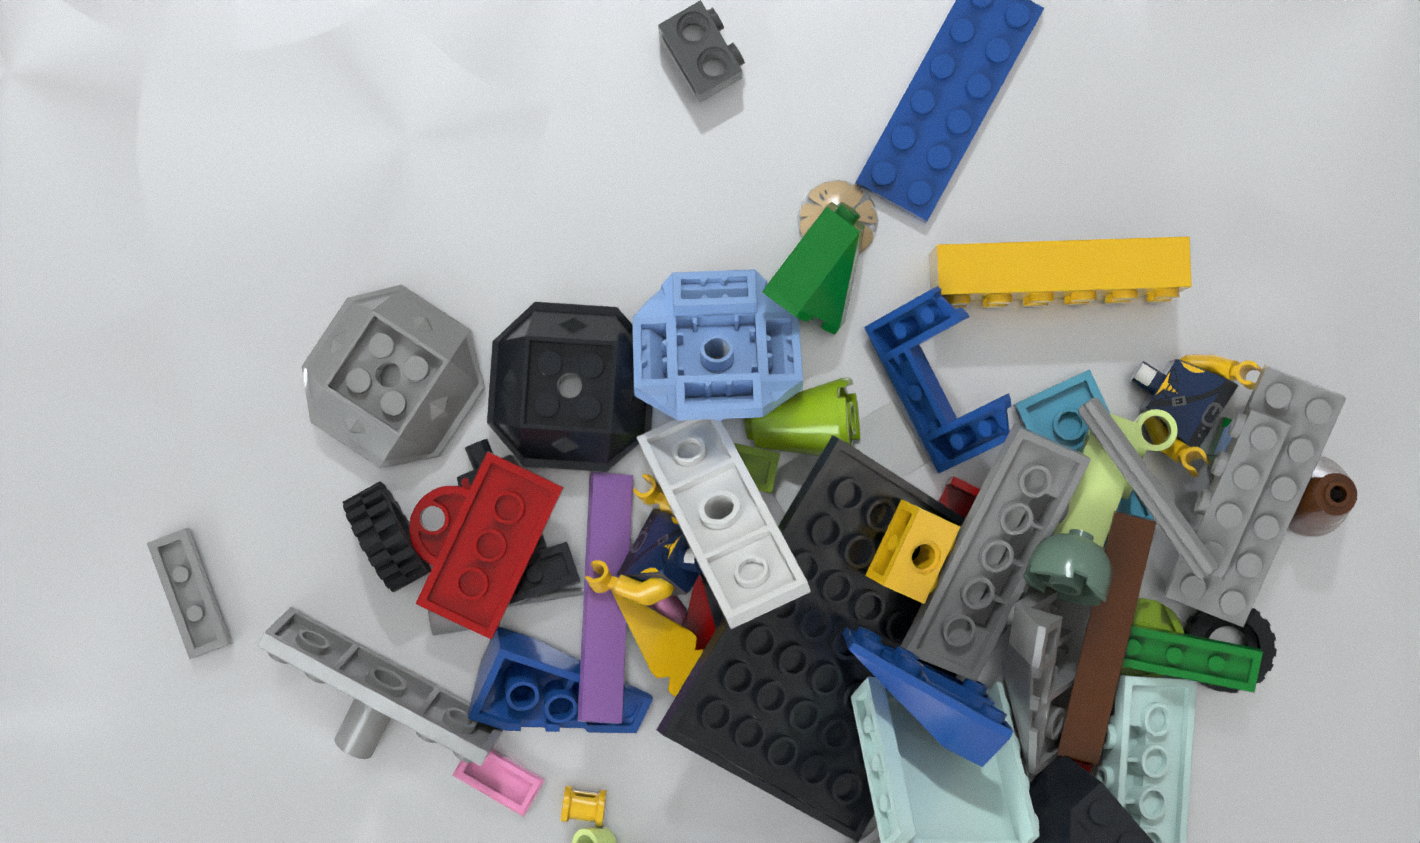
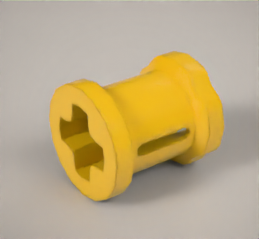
[561,785,607,827]

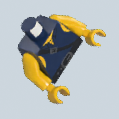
[1130,354,1262,477]
[585,474,703,605]

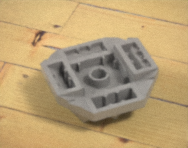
[302,284,485,468]

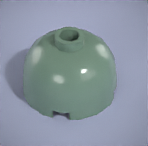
[1024,529,1113,606]

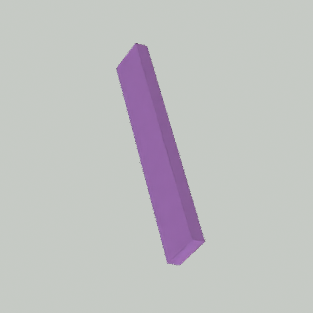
[578,472,633,724]

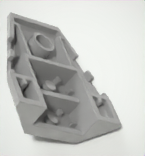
[1002,586,1091,775]

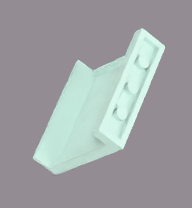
[851,677,1040,843]

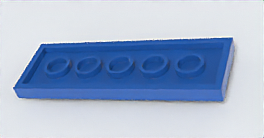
[855,0,1044,223]

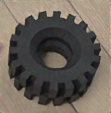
[342,481,431,592]

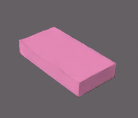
[453,749,545,817]

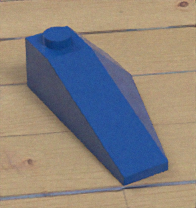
[467,626,653,733]

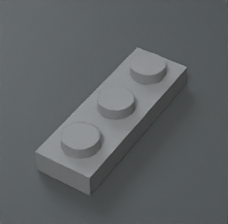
[147,528,232,659]

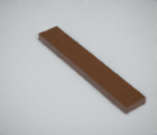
[1057,511,1156,765]

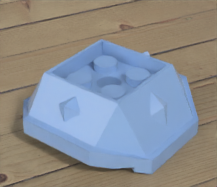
[633,269,803,421]

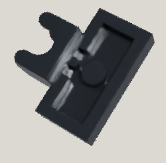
[508,534,581,607]

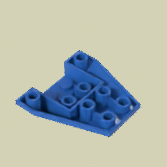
[842,626,1014,767]

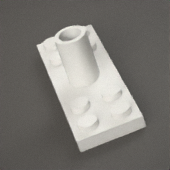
[637,419,811,629]

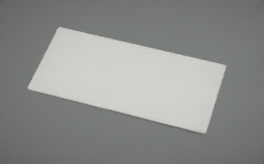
[772,400,930,514]

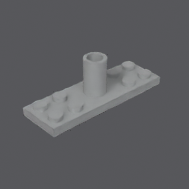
[258,607,504,766]

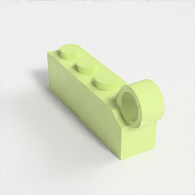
[1052,409,1178,548]

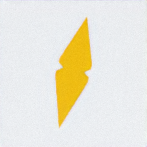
[610,588,704,697]

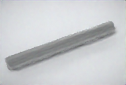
[1078,397,1219,580]

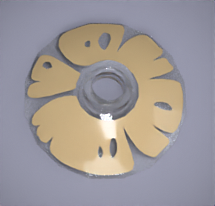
[797,180,879,254]

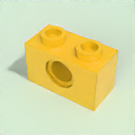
[865,499,960,604]

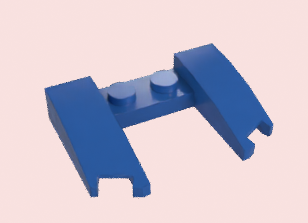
[864,286,1012,474]

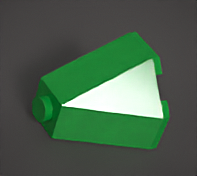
[762,202,865,335]

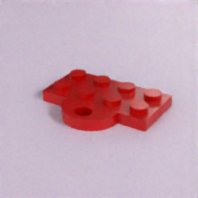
[409,452,564,640]

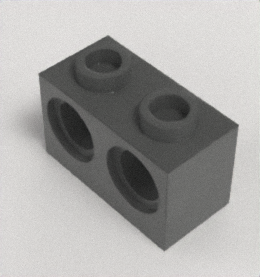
[658,0,745,102]

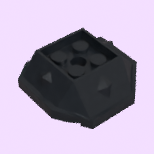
[487,302,653,472]

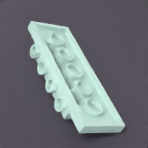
[1094,675,1197,843]

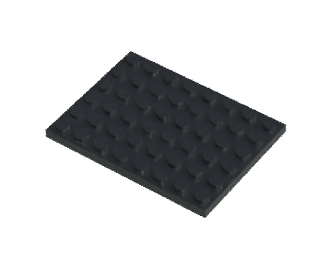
[656,435,965,842]

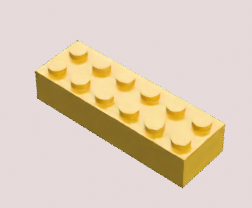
[929,236,1192,309]

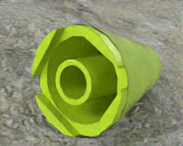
[745,377,860,456]

